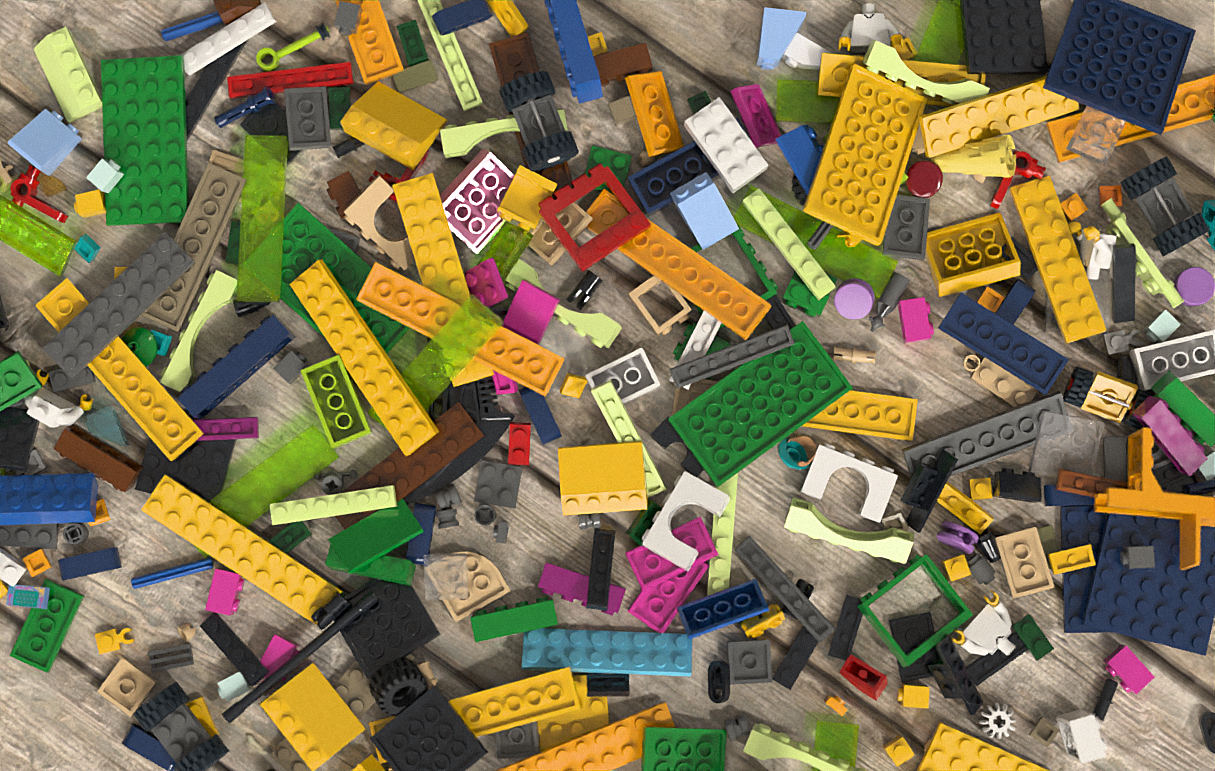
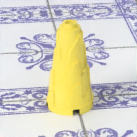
[931,135,1016,178]

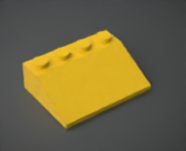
[340,81,447,171]
[925,212,1020,297]
[558,441,648,515]
[260,663,366,771]

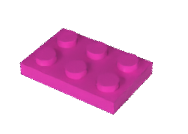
[731,84,781,148]
[464,258,508,314]

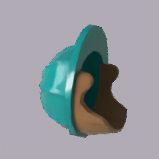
[778,435,817,470]

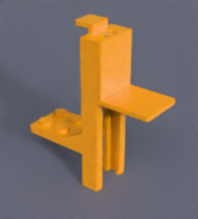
[1094,428,1215,570]

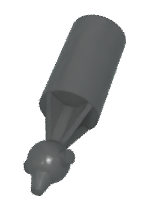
[869,272,910,332]

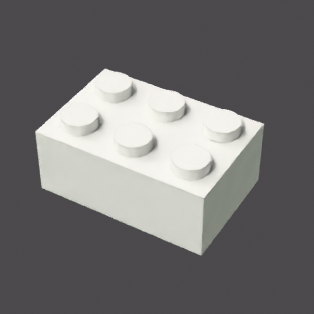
[585,348,661,404]
[1056,709,1107,764]

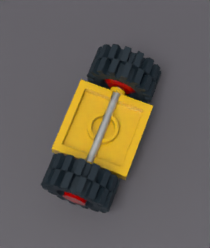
[1063,366,1154,430]

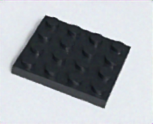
[960,0,1048,74]
[135,418,237,508]
[334,578,441,680]
[370,685,488,771]

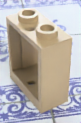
[628,276,692,336]

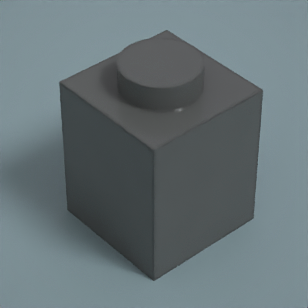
[334,1,362,36]
[273,351,308,384]
[1120,546,1155,569]

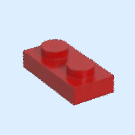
[508,422,531,465]

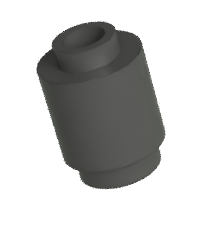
[967,553,996,585]

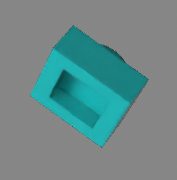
[74,234,101,264]
[151,329,172,356]

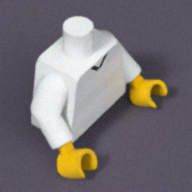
[838,3,903,53]
[1068,221,1117,280]
[24,369,93,427]
[951,590,1015,656]

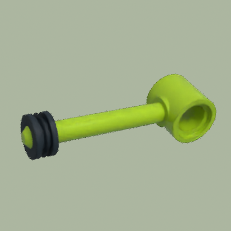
[256,22,330,72]

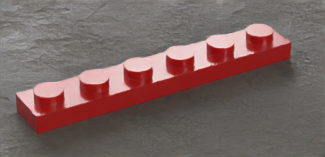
[227,62,354,99]

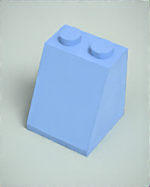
[756,7,806,70]
[7,109,82,176]
[670,172,739,250]

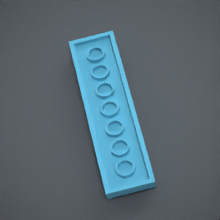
[522,628,692,676]

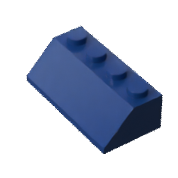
[775,125,824,195]
[677,579,769,639]

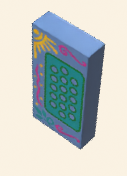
[6,584,50,609]

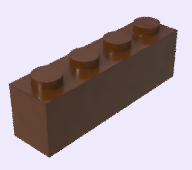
[593,42,652,87]
[54,424,144,492]

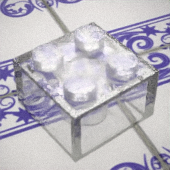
[1066,106,1126,166]
[423,553,468,600]

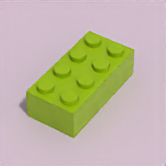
[300,355,373,449]

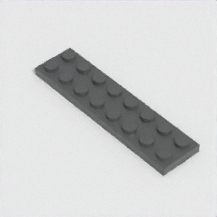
[42,232,195,379]
[902,391,1073,478]

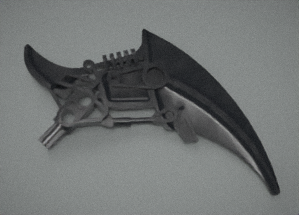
[403,307,515,505]

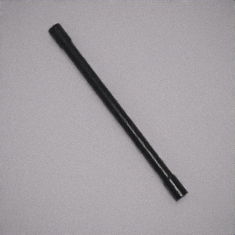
[222,591,379,724]

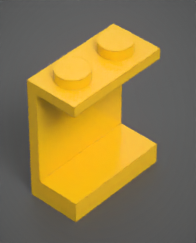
[497,165,557,232]

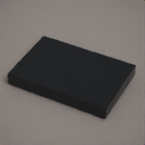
[240,102,303,168]
[889,612,940,682]

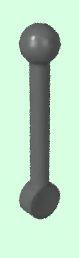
[314,470,358,480]

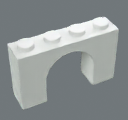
[800,443,898,523]
[642,471,730,571]

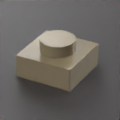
[881,509,909,531]
[1028,717,1059,748]

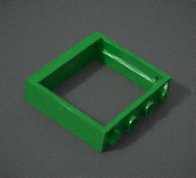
[690,225,778,331]
[857,554,973,667]

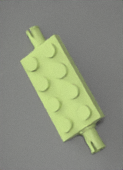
[1100,198,1184,308]

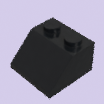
[992,468,1042,503]

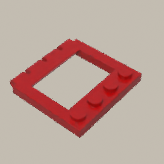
[538,163,651,272]

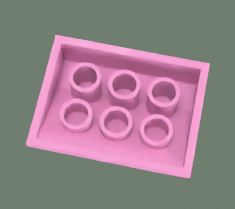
[440,148,515,254]

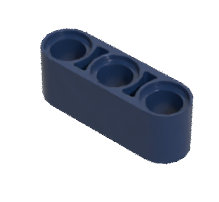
[432,0,493,36]
[995,279,1036,325]
[518,387,562,445]
[1044,485,1094,506]
[406,503,436,566]
[58,547,122,581]
[121,724,177,771]

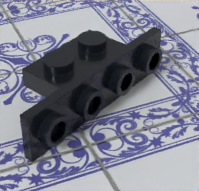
[900,450,958,533]
[928,634,983,715]

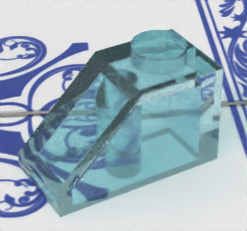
[86,406,130,447]

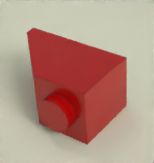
[839,654,888,701]

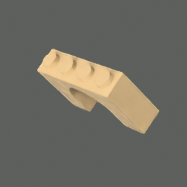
[344,174,415,270]

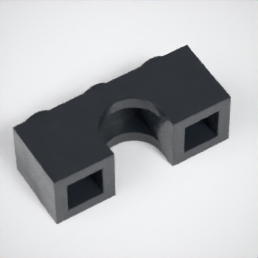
[650,416,704,478]

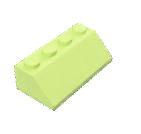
[34,27,103,123]

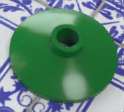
[122,327,157,367]

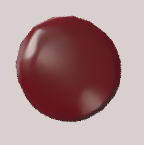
[906,160,943,198]

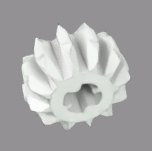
[979,703,1016,739]

